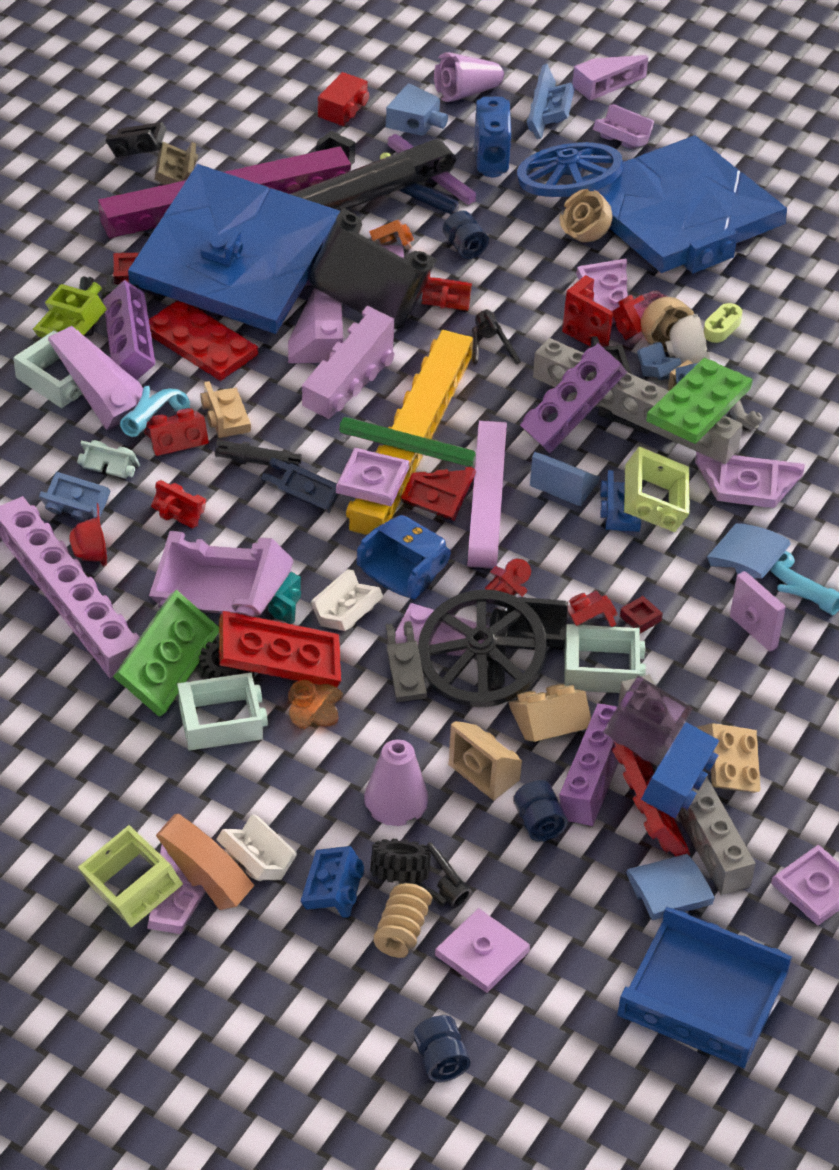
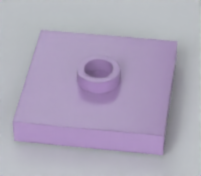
[336,448,409,506]
[730,571,786,652]
[771,845,839,926]
[435,908,530,993]

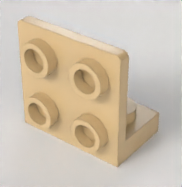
[696,723,761,793]

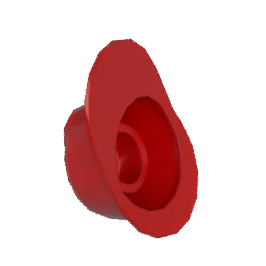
[69,503,107,567]

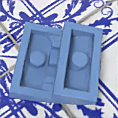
[707,523,791,578]
[626,854,715,920]

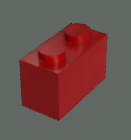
[318,72,369,126]

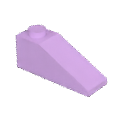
[573,55,648,101]

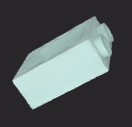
[14,331,83,408]
[564,624,646,693]
[177,673,268,751]

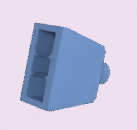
[386,83,448,136]

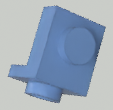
[637,342,681,380]

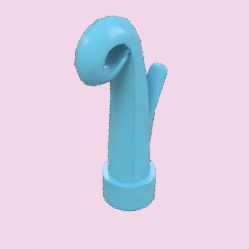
[120,386,190,437]
[770,551,839,615]

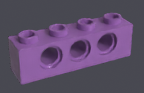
[103,280,155,380]
[520,343,627,454]
[559,703,630,826]

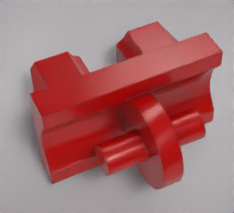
[421,277,472,311]
[151,480,206,528]
[484,558,531,597]

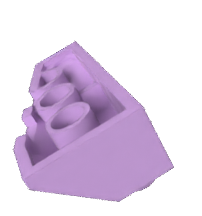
[48,326,143,430]

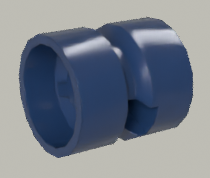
[443,210,489,259]
[513,780,568,842]
[413,1015,471,1082]

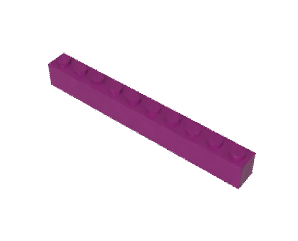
[98,147,351,238]

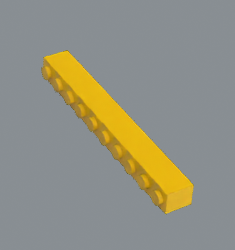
[346,330,473,535]

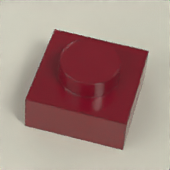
[620,596,663,634]

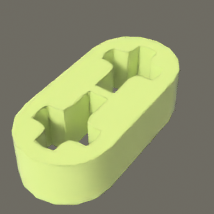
[703,303,742,343]

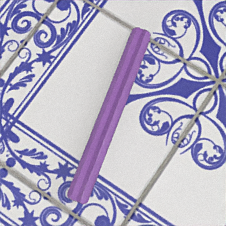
[388,134,476,205]

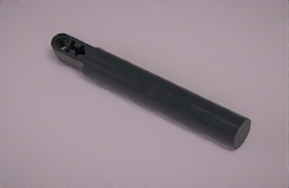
[291,139,456,211]

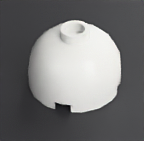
[665,314,710,364]

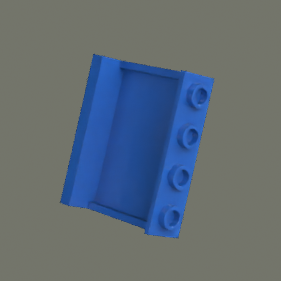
[617,906,792,1068]

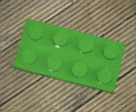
[646,357,753,444]
[113,590,219,717]

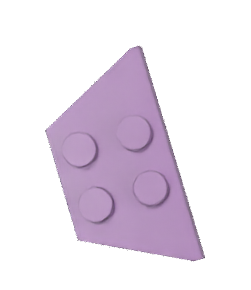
[695,452,805,508]

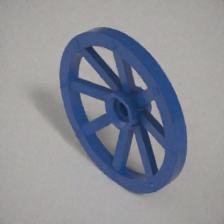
[517,142,623,197]

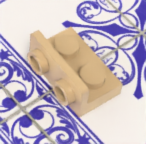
[200,381,251,438]

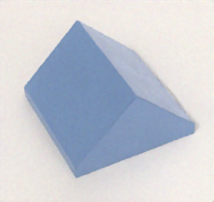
[530,452,600,506]

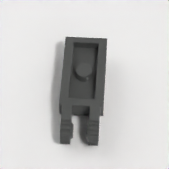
[385,621,427,703]

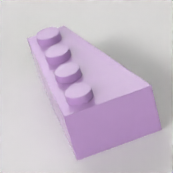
[302,306,394,419]

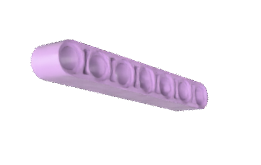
[467,420,507,569]

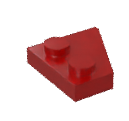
[401,467,476,521]

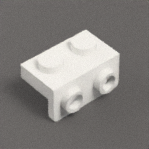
[311,569,383,631]
[216,815,297,881]

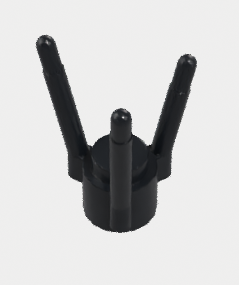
[472,309,521,364]
[405,842,472,908]

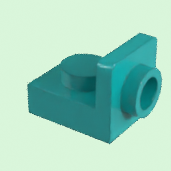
[268,571,301,624]

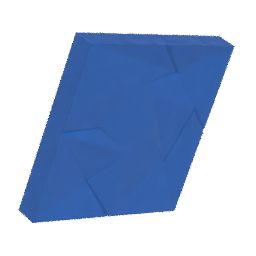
[573,135,787,273]
[128,164,340,334]

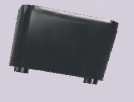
[308,208,437,329]

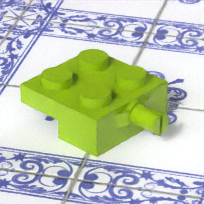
[33,282,107,338]

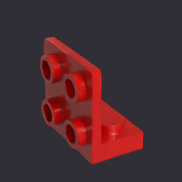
[562,275,613,347]

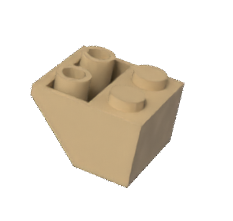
[509,684,591,742]

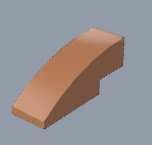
[155,814,254,910]

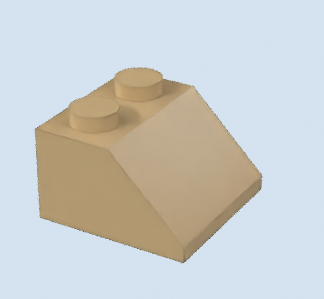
[448,721,522,801]

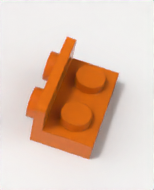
[369,220,414,250]

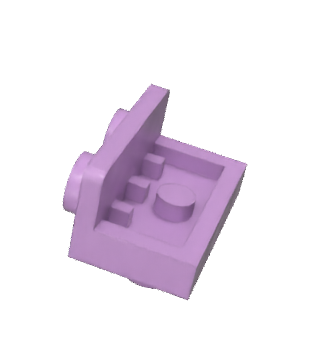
[593,104,654,149]

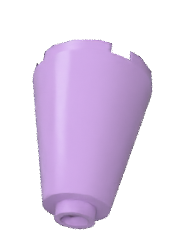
[434,52,504,102]
[364,740,428,826]

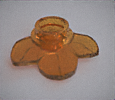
[288,680,343,729]

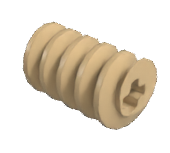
[373,883,432,958]

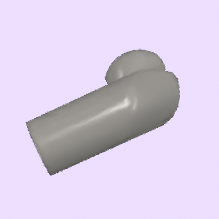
[729,400,762,430]

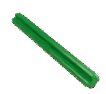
[339,417,476,467]

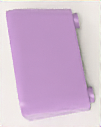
[149,531,294,617]

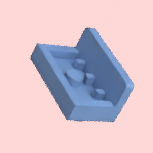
[39,472,111,522]

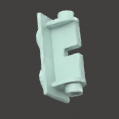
[77,440,140,479]

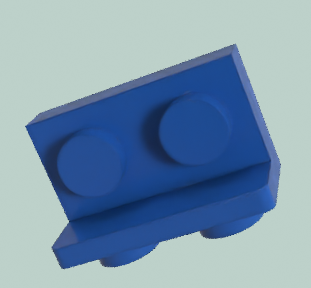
[600,470,641,532]
[300,846,364,918]

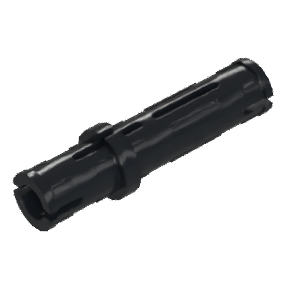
[215,439,302,467]

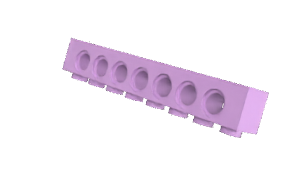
[0,496,140,678]

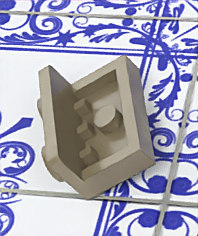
[154,142,198,185]

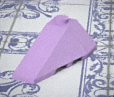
[288,288,343,363]

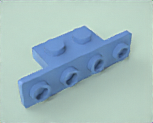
[527,64,575,139]

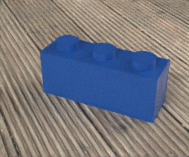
[641,722,720,818]

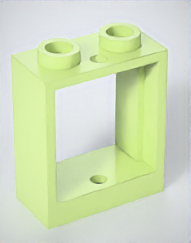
[624,447,689,532]
[78,825,183,928]

